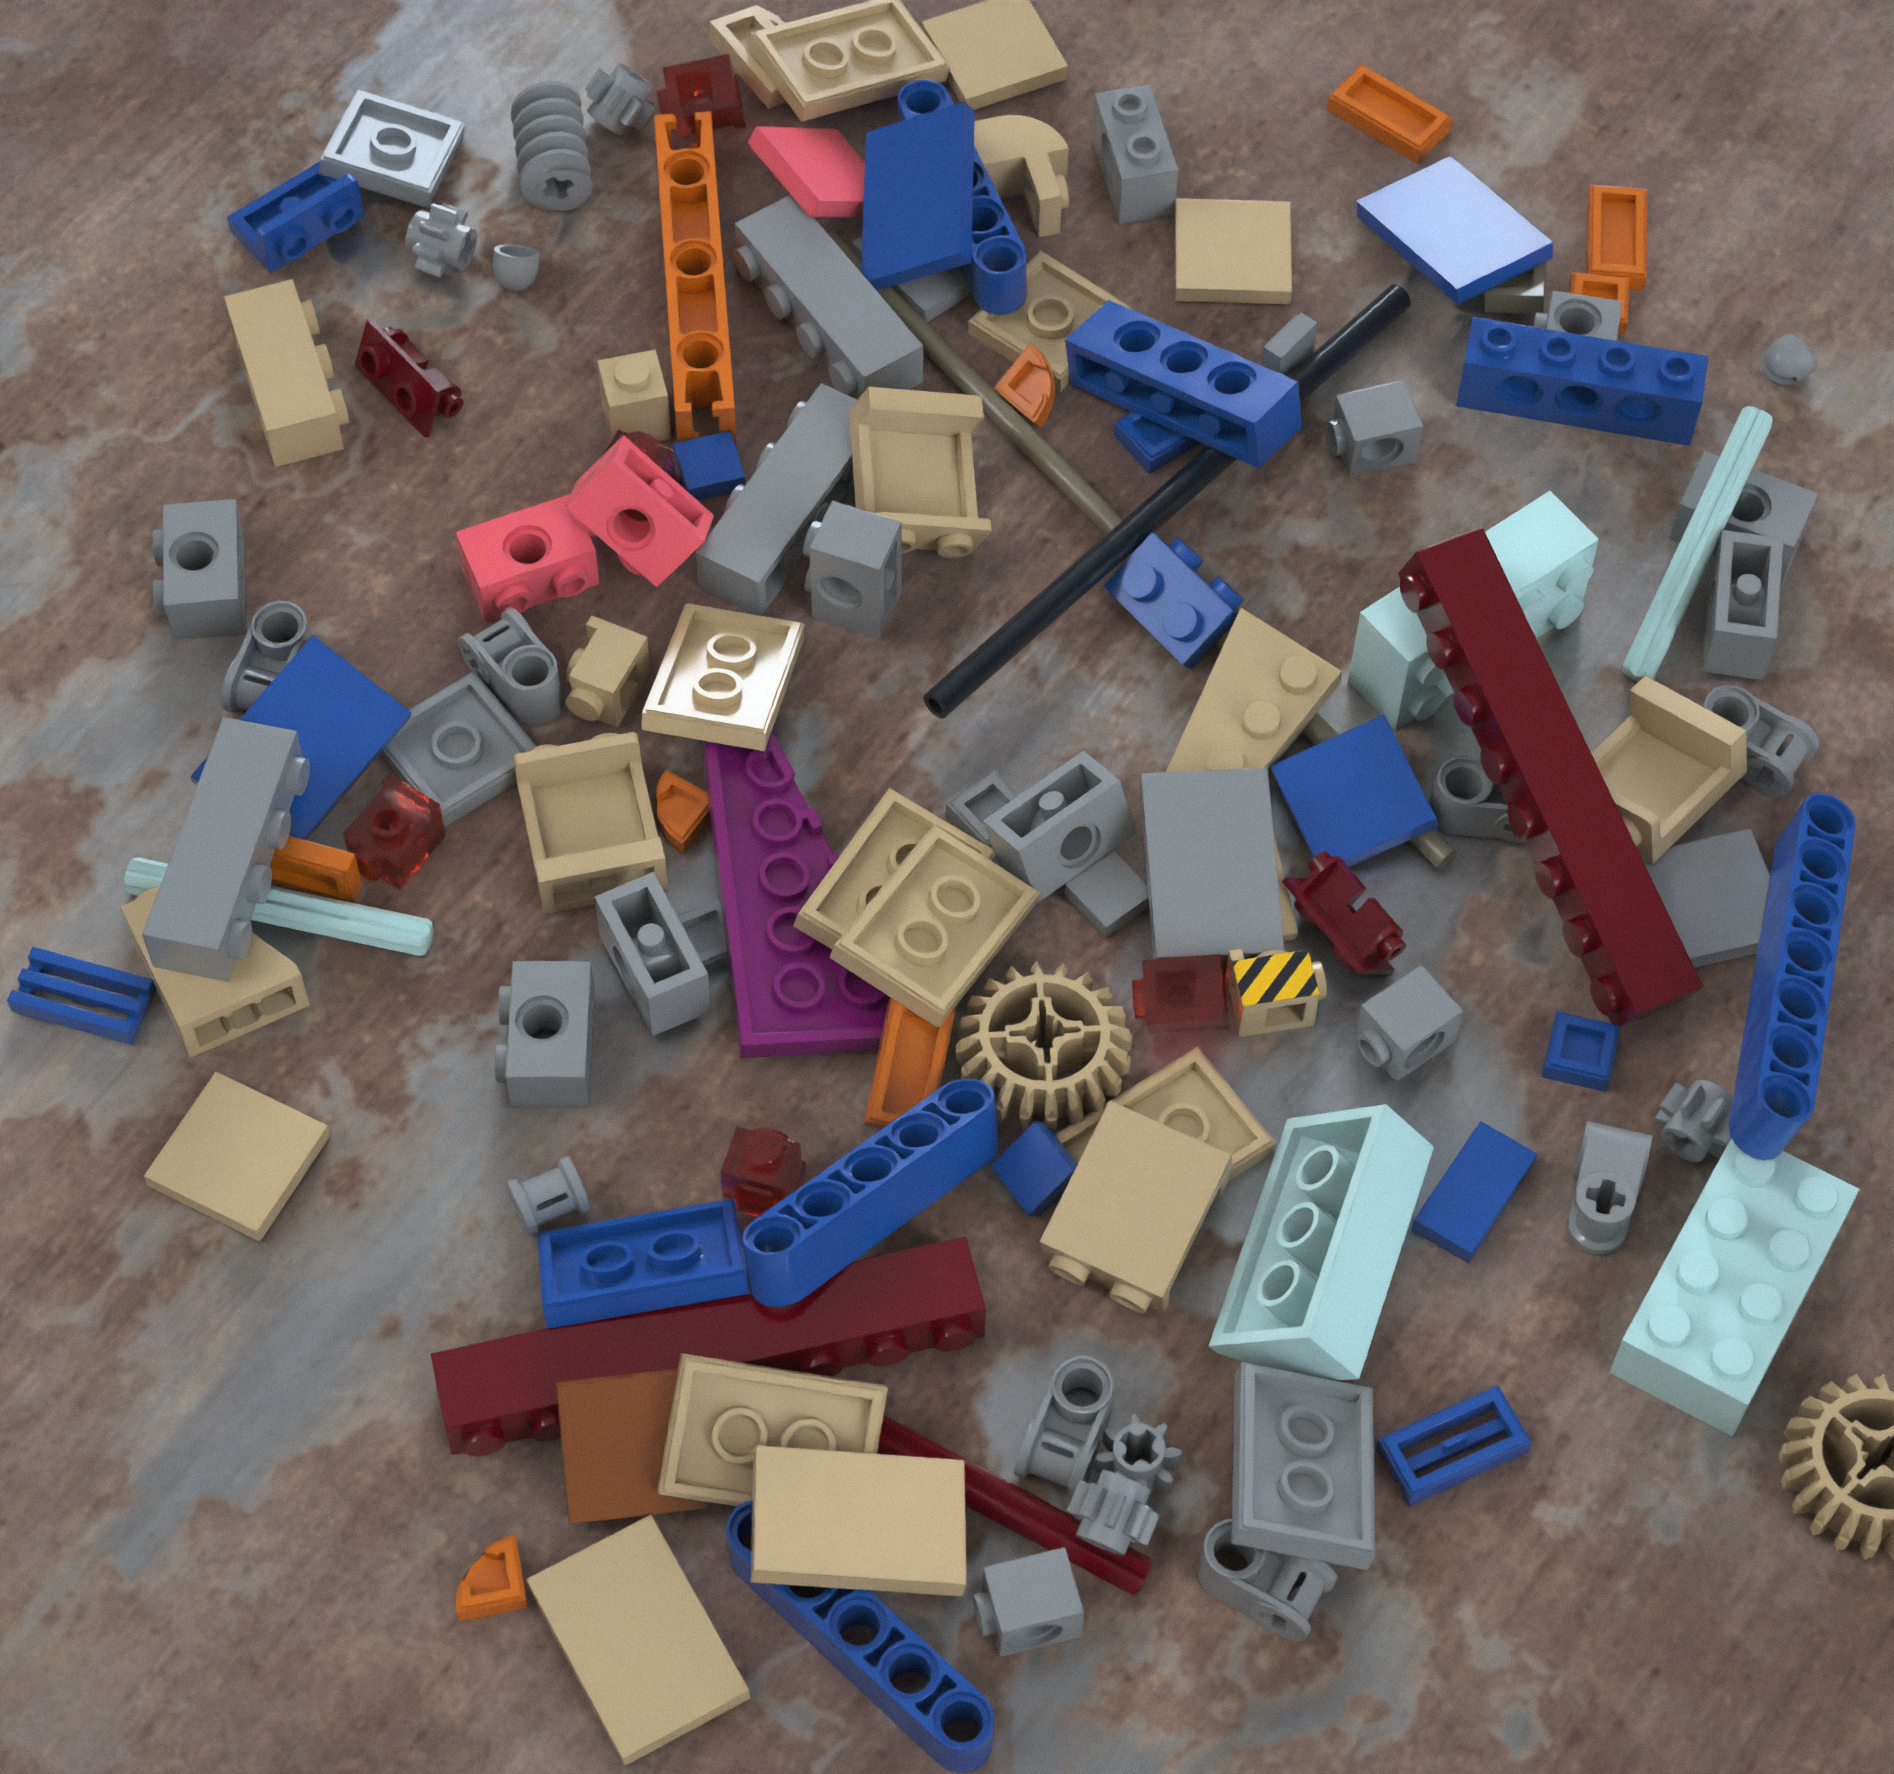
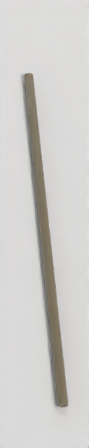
[828,231,1457,870]

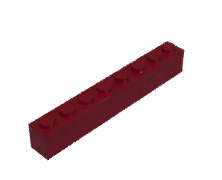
[1398,527,1703,1028]
[430,1236,986,1456]

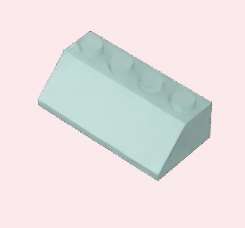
[1208,1104,1434,1381]

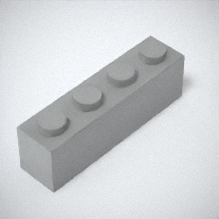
[732,195,923,400]
[693,383,857,616]
[142,717,310,982]

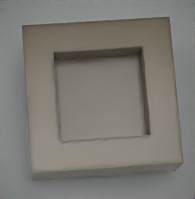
[1485,261,1547,314]

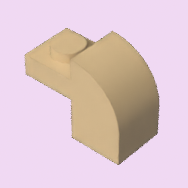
[974,115,1069,237]

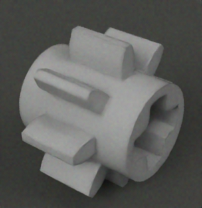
[584,63,656,135]
[405,203,477,278]
[1655,1080,1733,1162]
[1094,1414,1182,1495]
[1066,1470,1160,1556]

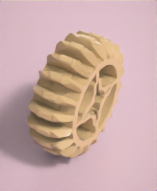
[955,961,1132,1132]
[1779,1373,1894,1561]

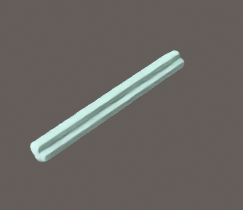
[1623,406,1773,682]
[124,857,434,956]

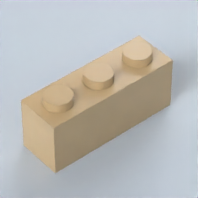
[224,279,350,467]

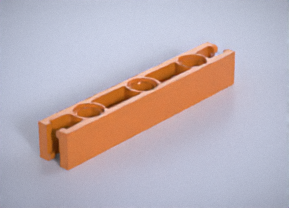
[654,111,737,444]

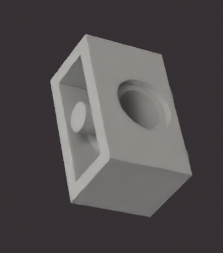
[1092,85,1178,225]
[1670,451,1819,582]
[153,499,247,640]
[803,500,902,640]
[1701,530,1784,680]
[983,751,1137,903]
[594,872,711,1036]
[495,961,595,1107]

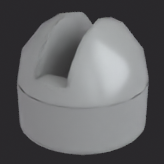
[492,244,540,291]
[1764,333,1816,386]

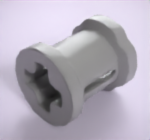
[506,1156,591,1237]

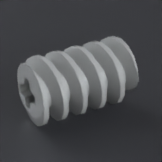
[510,81,593,212]

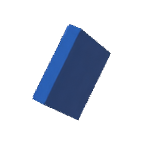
[1270,714,1438,867]

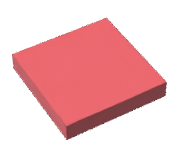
[748,126,865,218]

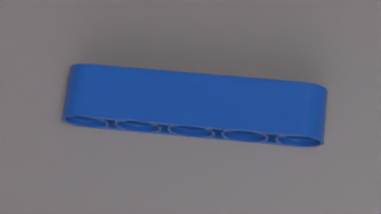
[898,79,1027,315]
[742,1078,1000,1307]
[726,1500,995,1773]

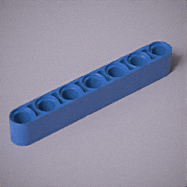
[1729,793,1856,1160]

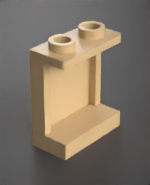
[849,387,992,558]
[1591,676,1747,865]
[513,732,669,914]
[1040,1100,1232,1314]

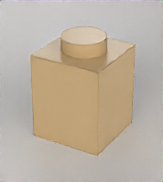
[597,349,672,446]

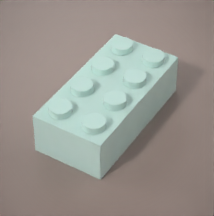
[1348,491,1599,731]
[1609,1138,1860,1437]

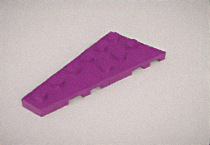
[701,731,891,1058]

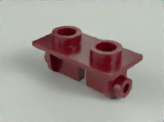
[355,318,464,437]
[1282,851,1406,975]

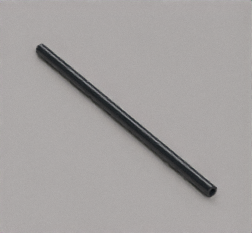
[923,284,1411,719]

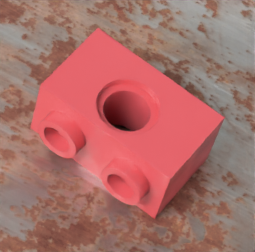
[565,435,714,588]
[455,494,600,623]

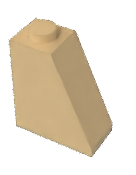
[120,887,310,1058]

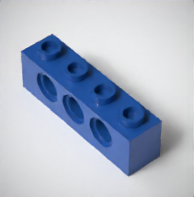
[1065,300,1302,468]
[1456,317,1709,446]

